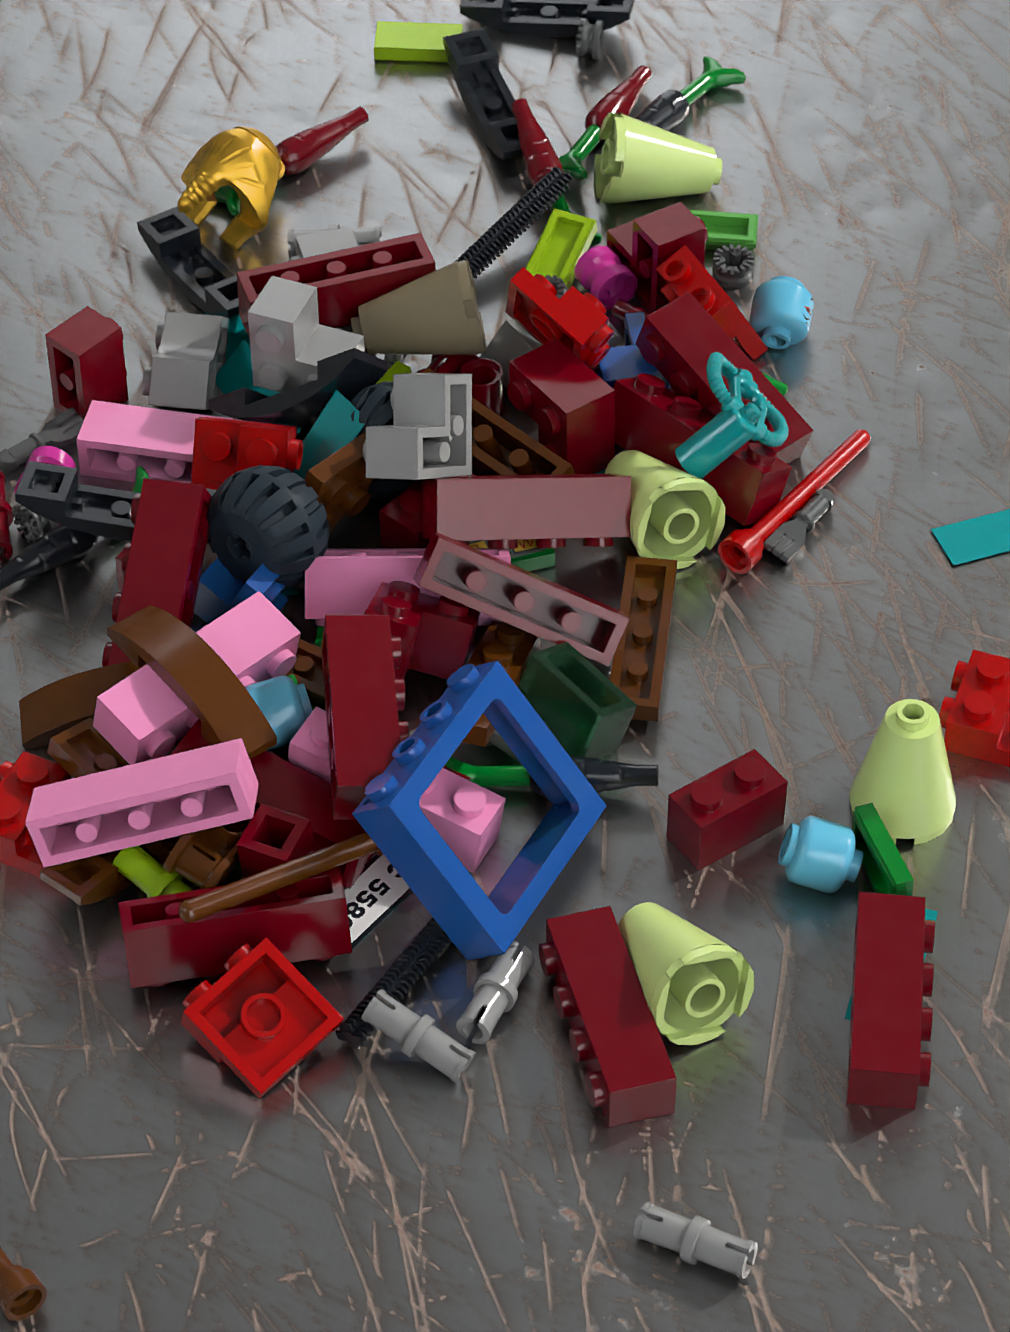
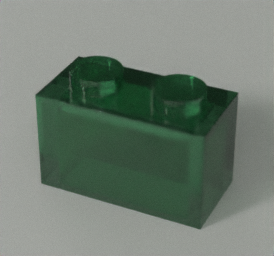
[518,642,637,759]

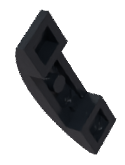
[459,0,635,38]
[443,28,523,160]
[137,207,239,318]
[209,348,387,428]
[15,461,217,541]

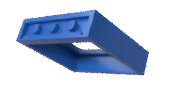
[352,660,607,960]

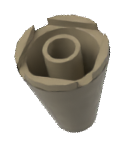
[351,260,487,355]

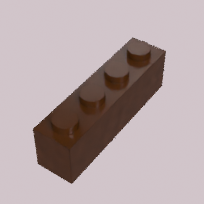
[423,368,575,476]

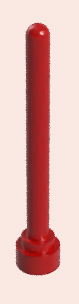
[718,429,871,574]

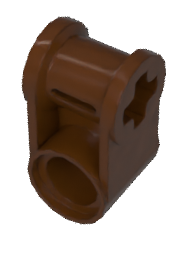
[163,810,256,889]

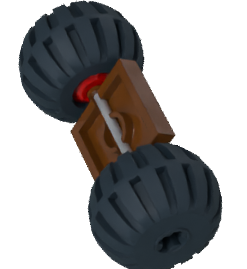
[206,382,417,589]

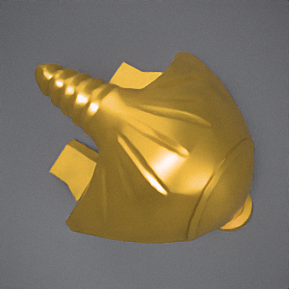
[177,126,285,250]

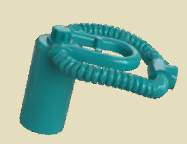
[675,352,789,479]

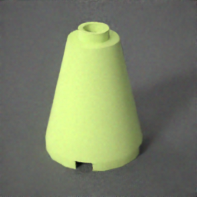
[594,112,722,204]
[605,450,725,569]
[849,699,956,845]
[618,902,754,1045]

